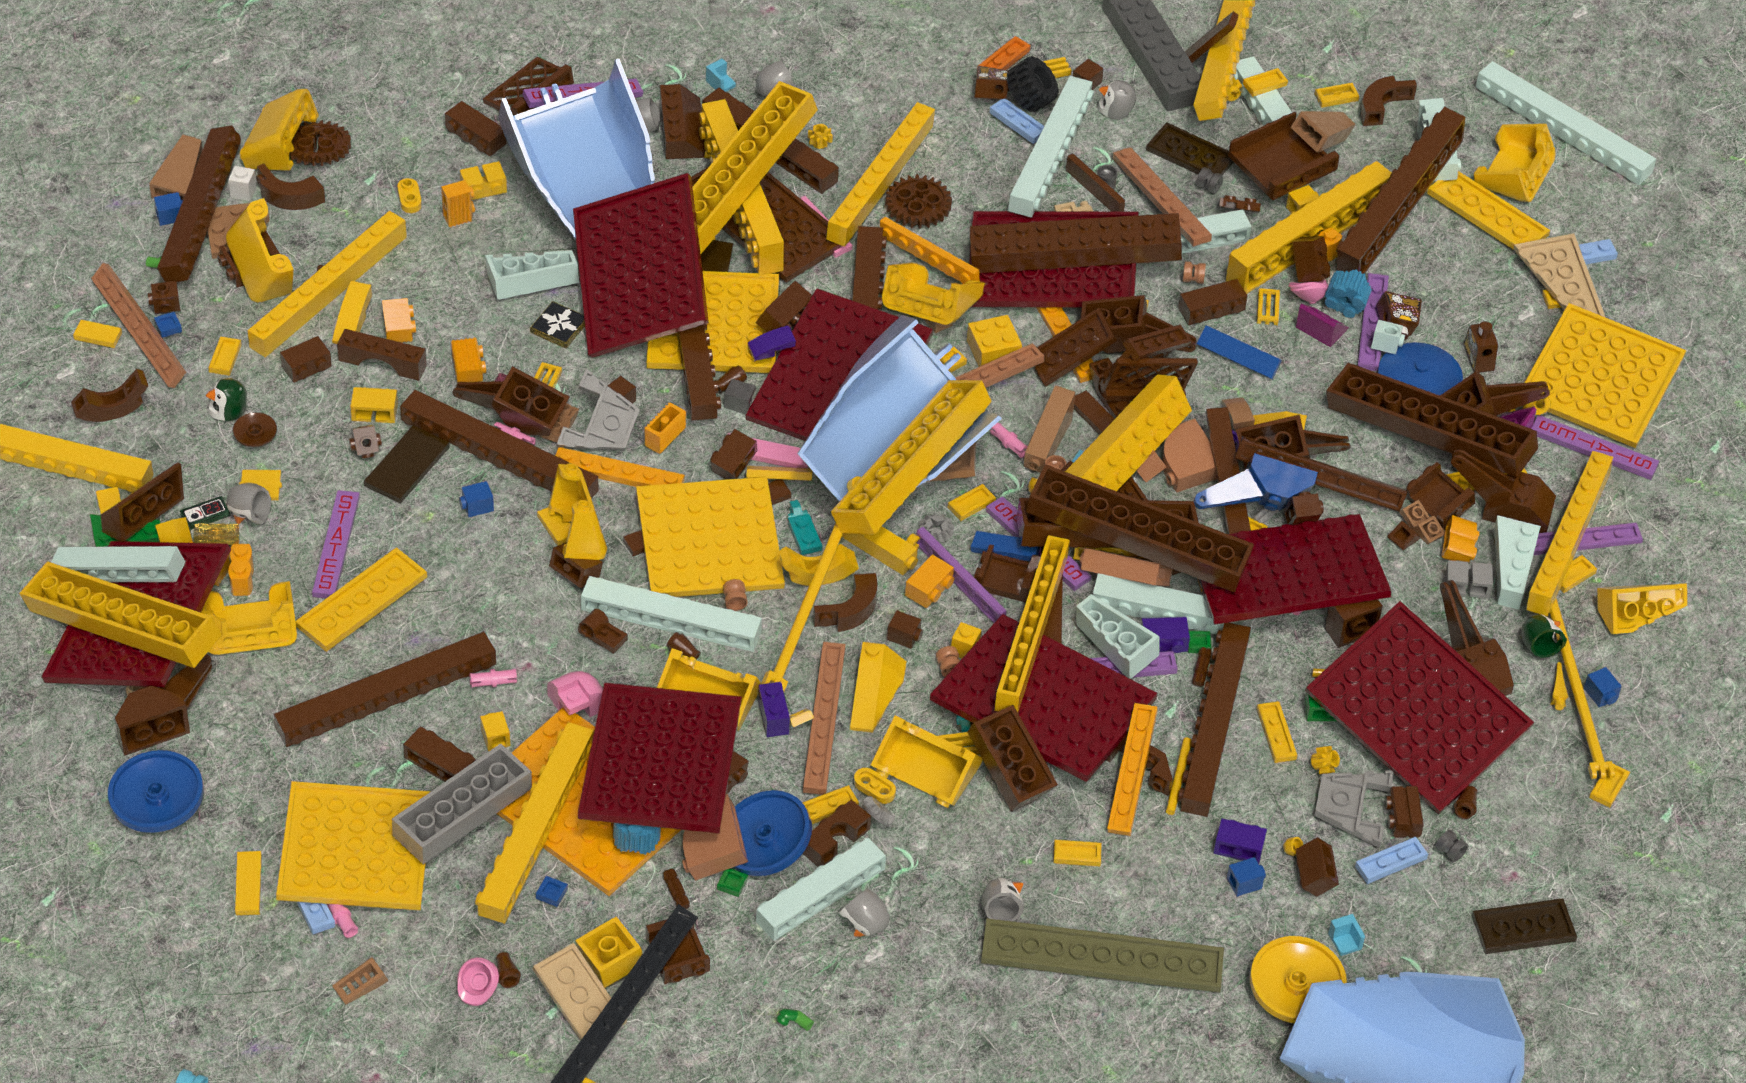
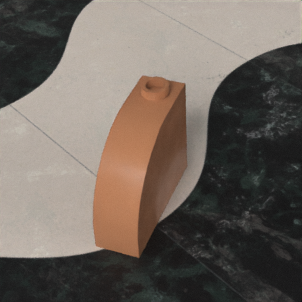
[1162,419,1218,493]
[682,794,748,881]

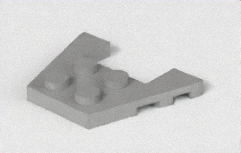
[556,369,640,451]
[1314,770,1394,847]

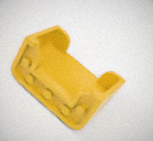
[240,89,319,171]
[1474,124,1555,202]
[226,198,294,302]
[882,262,985,325]
[548,463,607,560]
[201,581,297,655]
[657,648,762,731]
[871,715,983,808]

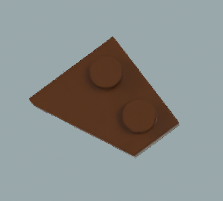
[1218,195,1261,212]

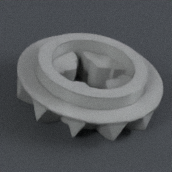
[919,512,954,543]
[863,796,895,825]

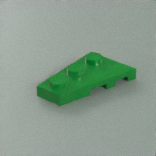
[90,514,160,547]

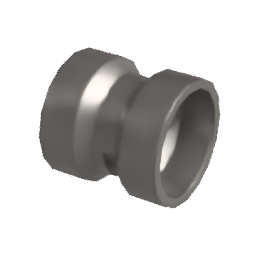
[1097,164,1118,190]
[1196,167,1224,194]
[1436,830,1469,862]

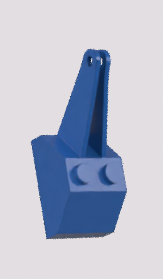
[1193,453,1318,511]

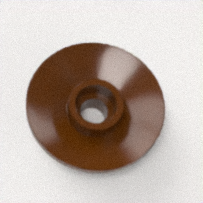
[233,412,277,447]

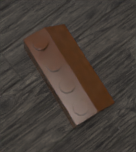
[660,84,706,160]
[101,462,184,542]
[967,705,1058,812]

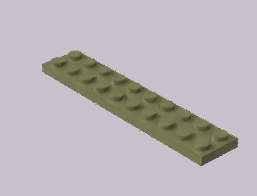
[981,918,1224,993]

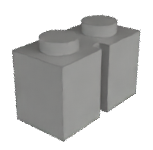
[1445,560,1493,598]

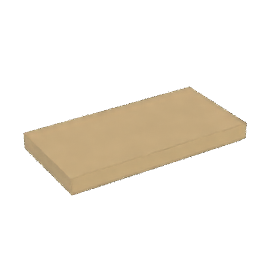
[532,943,627,1040]

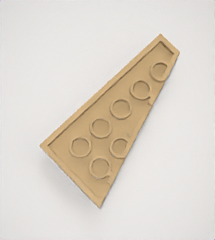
[1514,233,1606,318]

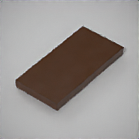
[1035,308,1117,387]

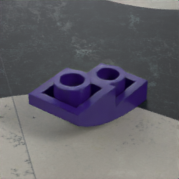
[747,326,796,361]

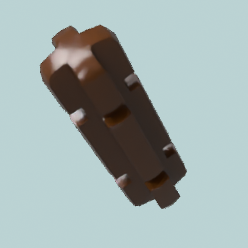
[1192,647,1212,687]
[663,868,690,909]

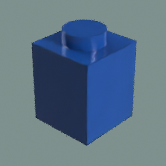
[154,192,183,226]
[459,481,494,517]
[1584,667,1622,708]
[1227,857,1266,897]

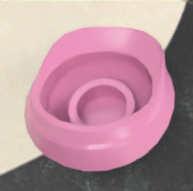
[1288,280,1328,304]
[457,957,499,1006]

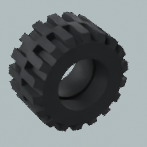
[1007,56,1059,112]

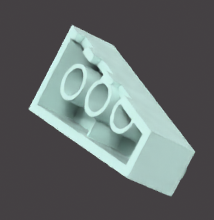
[1417,98,1461,182]
[485,250,579,300]
[1493,515,1541,610]
[1076,594,1159,679]

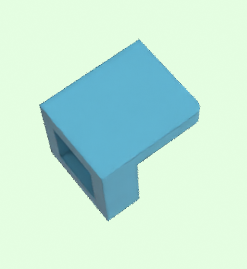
[706,59,736,92]
[1328,914,1365,956]

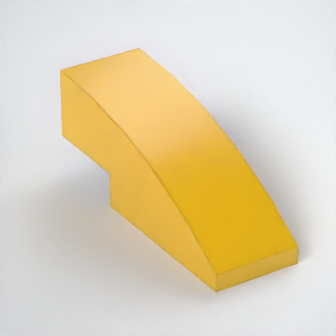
[332,281,372,344]

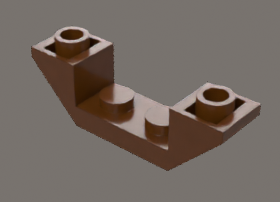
[1089,358,1130,419]
[1106,733,1173,796]

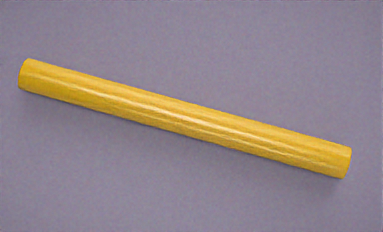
[1166,737,1192,815]

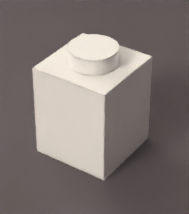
[228,166,257,201]

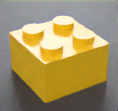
[967,315,1022,367]
[575,916,643,988]

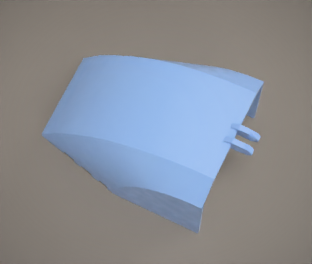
[498,59,655,240]
[797,315,1002,502]
[1280,971,1525,1083]

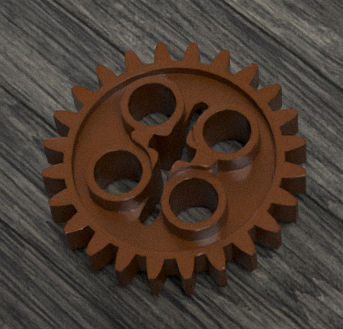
[289,120,351,166]
[885,174,952,229]

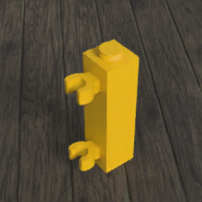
[842,526,920,575]

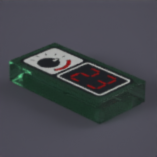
[180,496,230,530]

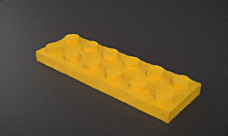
[1427,171,1550,250]
[295,547,427,652]

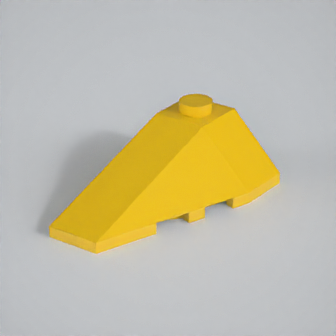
[1597,583,1688,634]
[850,642,907,733]

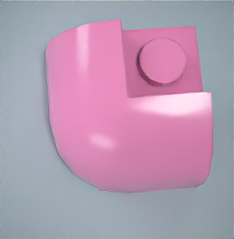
[547,671,603,717]

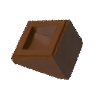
[1387,521,1420,551]

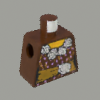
[975,66,1010,99]
[1376,291,1422,341]
[1463,321,1498,373]

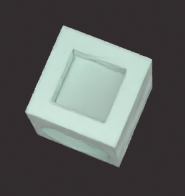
[1371,320,1405,354]

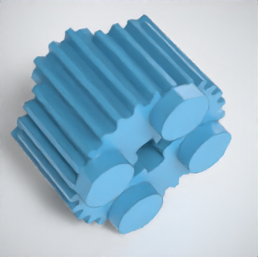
[1325,269,1372,318]
[613,823,661,855]

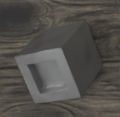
[724,379,756,414]

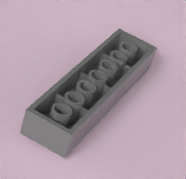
[1102,0,1201,112]

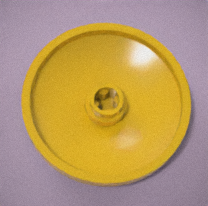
[1250,936,1347,1024]

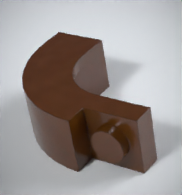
[1360,76,1417,126]
[256,163,325,210]
[71,368,148,422]
[813,573,878,632]

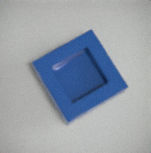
[154,312,182,338]
[536,876,568,907]

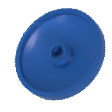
[1377,342,1463,395]
[108,750,204,833]
[733,790,812,876]

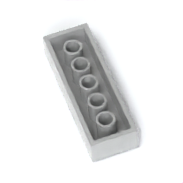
[392,744,532,864]

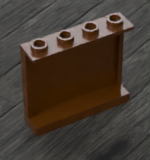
[1228,112,1340,201]

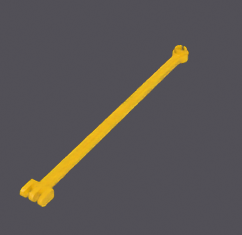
[762,476,861,691]
[1549,598,1615,779]

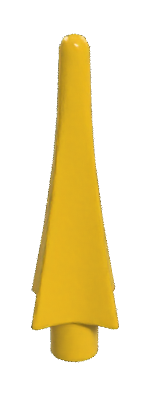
[1550,662,1569,710]

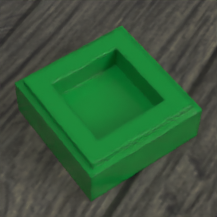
[1188,631,1212,653]
[717,868,748,897]

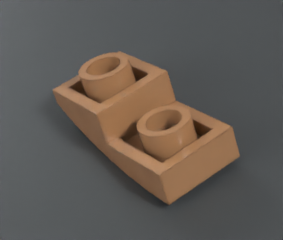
[1221,397,1255,429]
[540,404,579,443]
[1399,500,1445,544]

